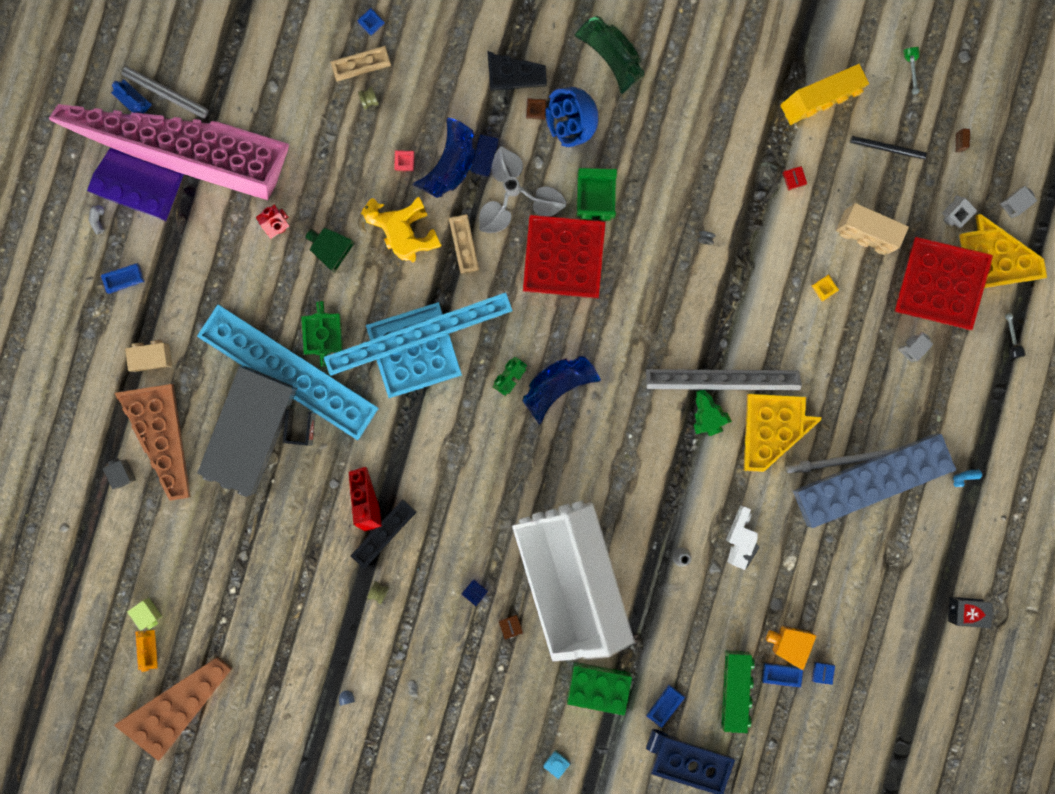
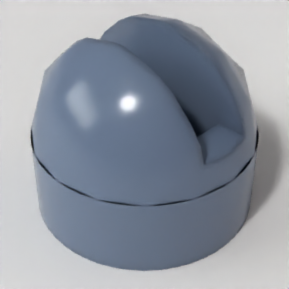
[339,691,355,706]

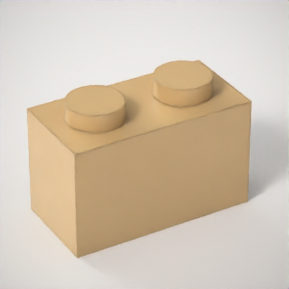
[125,340,172,372]

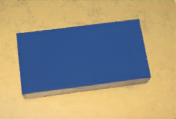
[101,263,145,294]
[762,662,803,688]
[646,685,685,728]

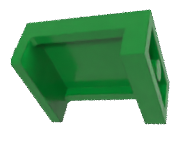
[577,168,617,221]

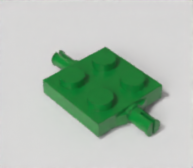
[301,301,343,367]

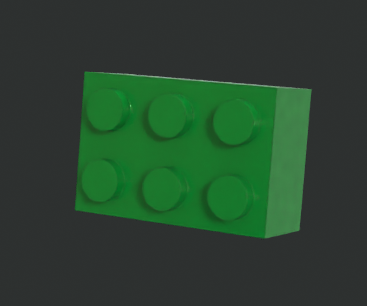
[567,662,632,716]

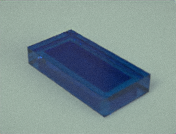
[471,134,499,177]

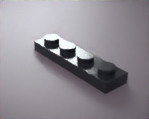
[351,499,417,569]

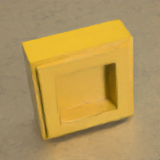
[811,274,839,301]

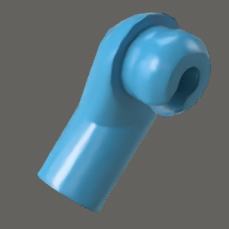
[952,469,982,487]

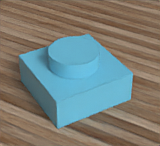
[543,750,570,779]

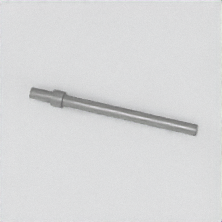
[786,448,899,473]

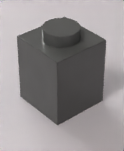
[103,458,136,490]

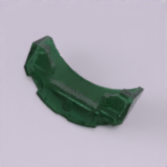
[574,16,645,94]

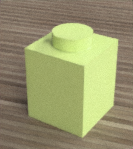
[127,598,162,631]

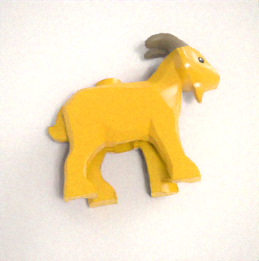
[358,197,441,263]

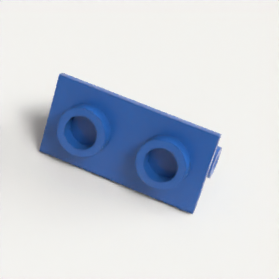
[111,79,152,114]

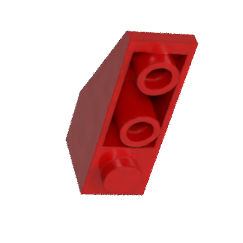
[348,467,382,531]

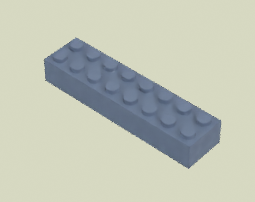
[793,434,956,528]

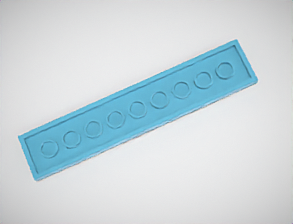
[197,305,379,440]

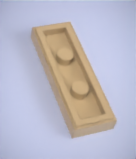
[331,46,391,81]
[449,214,480,274]

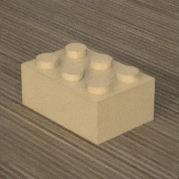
[836,203,909,255]

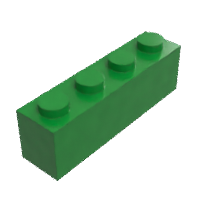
[721,650,755,734]

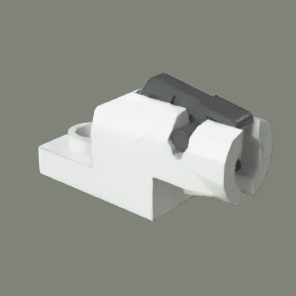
[726,505,760,570]

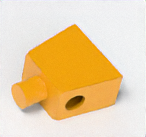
[766,626,816,670]

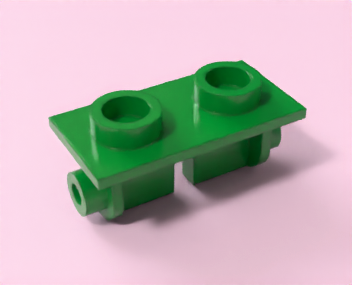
[493,356,527,396]

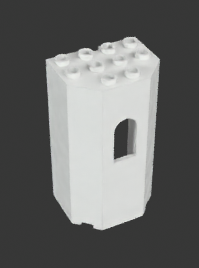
[512,501,634,661]

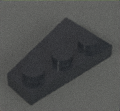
[487,51,547,91]

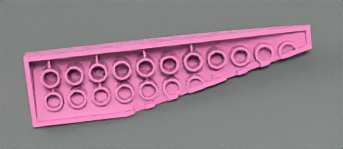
[49,104,289,200]

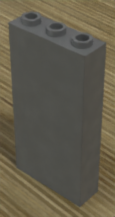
[197,366,297,497]

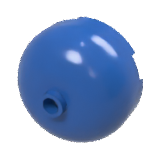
[546,87,599,147]

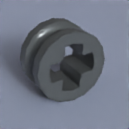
[697,231,716,245]

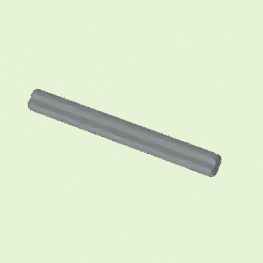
[122,66,209,118]

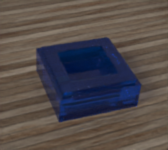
[461,579,488,606]

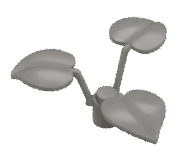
[479,146,566,233]

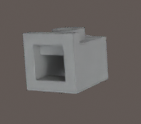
[942,196,977,228]
[898,332,934,362]

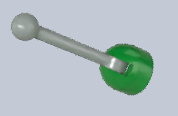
[903,47,920,95]

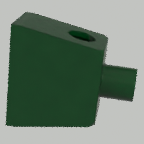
[305,228,355,273]

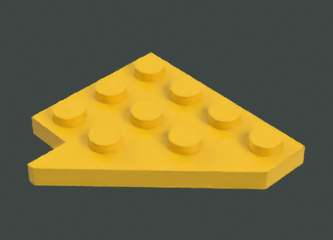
[959,214,1047,288]
[743,394,821,472]

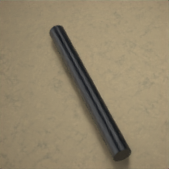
[850,136,927,160]

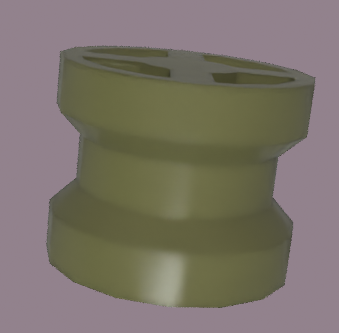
[358,87,379,110]
[367,581,389,605]

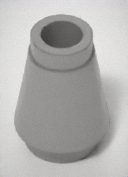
[673,548,692,567]

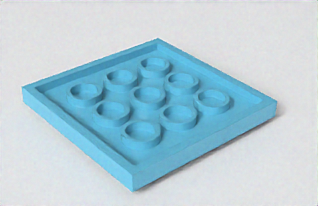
[366,302,462,398]

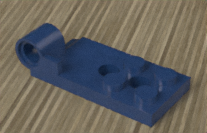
[646,729,735,794]

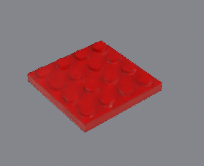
[523,215,606,299]
[894,237,993,331]

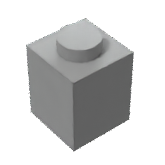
[1000,186,1037,218]

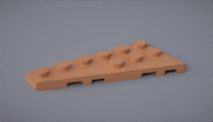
[115,384,191,501]
[114,657,233,761]

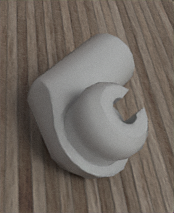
[88,205,105,235]

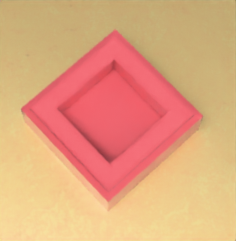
[394,150,415,171]

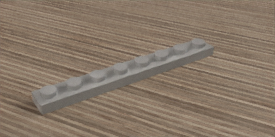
[646,369,802,390]

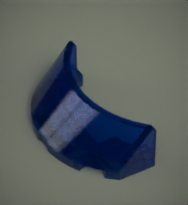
[412,117,475,198]
[522,356,601,425]

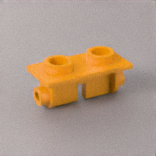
[135,630,158,672]

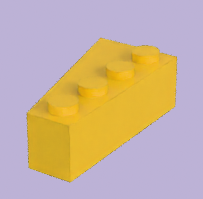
[780,64,869,125]

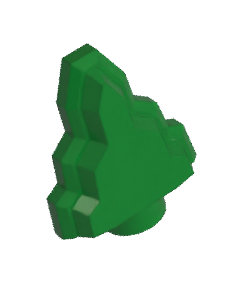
[693,389,732,436]

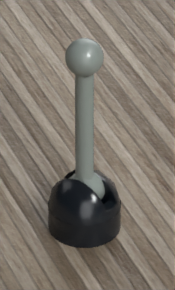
[1005,313,1026,359]

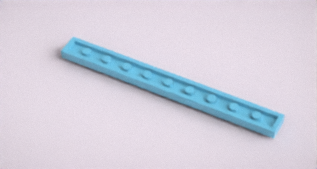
[324,292,512,376]

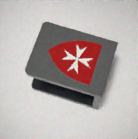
[283,410,316,446]
[948,597,993,628]

